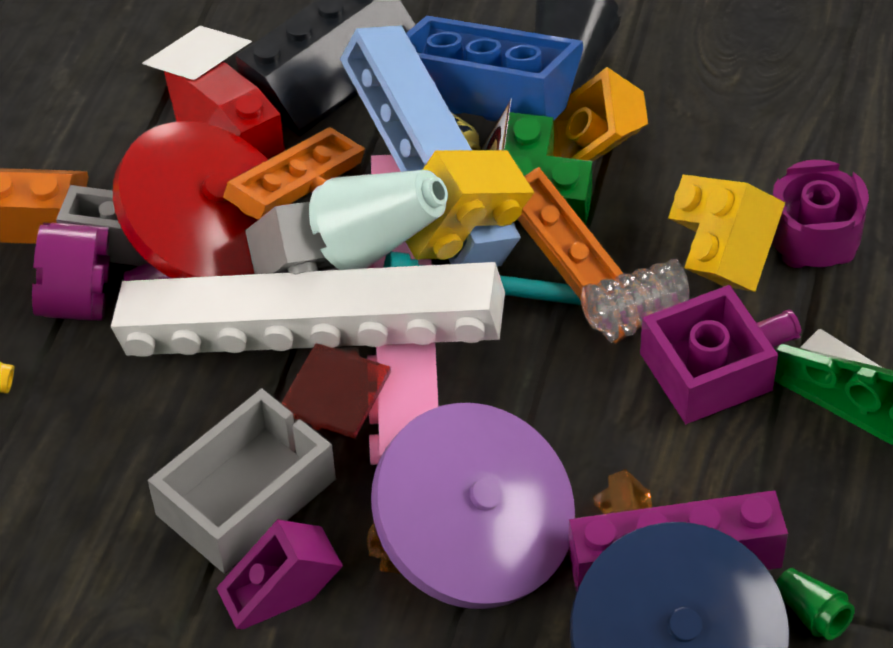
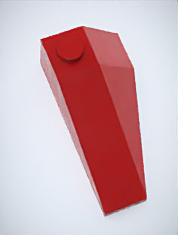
[164,61,285,159]

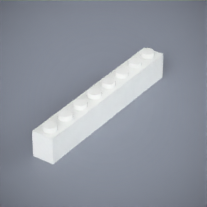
[111,262,505,357]

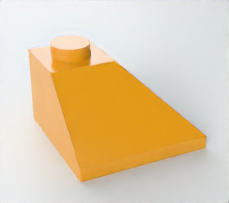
[553,67,648,162]

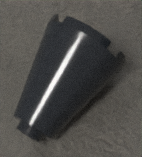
[535,0,621,94]

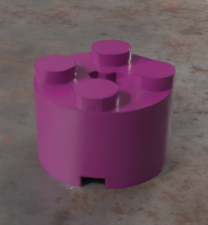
[772,160,869,268]
[32,223,110,321]

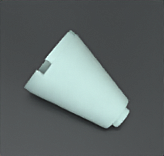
[309,170,448,270]

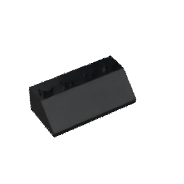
[236,0,415,136]

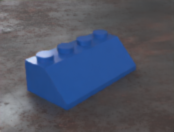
[406,16,583,121]

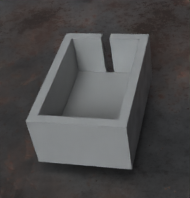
[148,388,336,574]

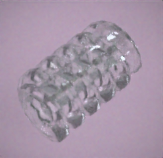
[581,259,689,342]

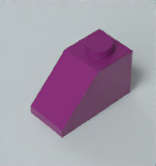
[216,519,343,629]

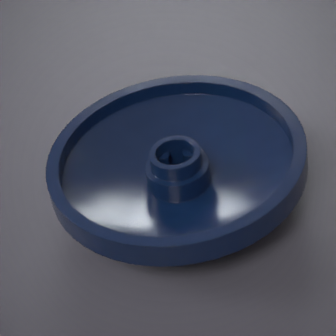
[570,522,789,648]

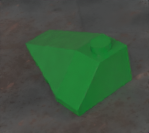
[774,344,893,445]

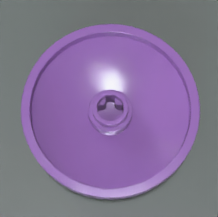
[371,403,575,609]

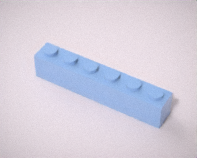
[340,25,521,267]

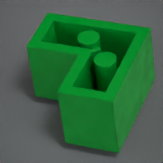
[504,112,592,225]

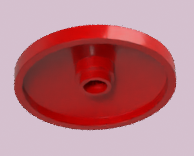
[112,121,292,279]

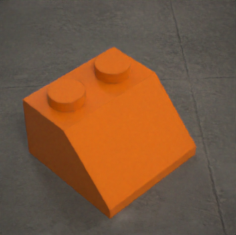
[0,168,89,244]

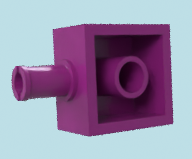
[640,285,801,424]

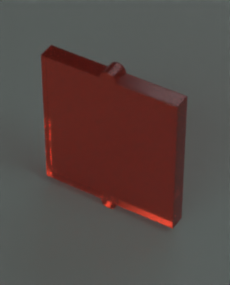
[281,343,391,438]

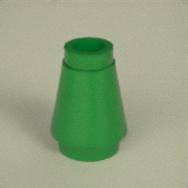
[776,568,855,640]

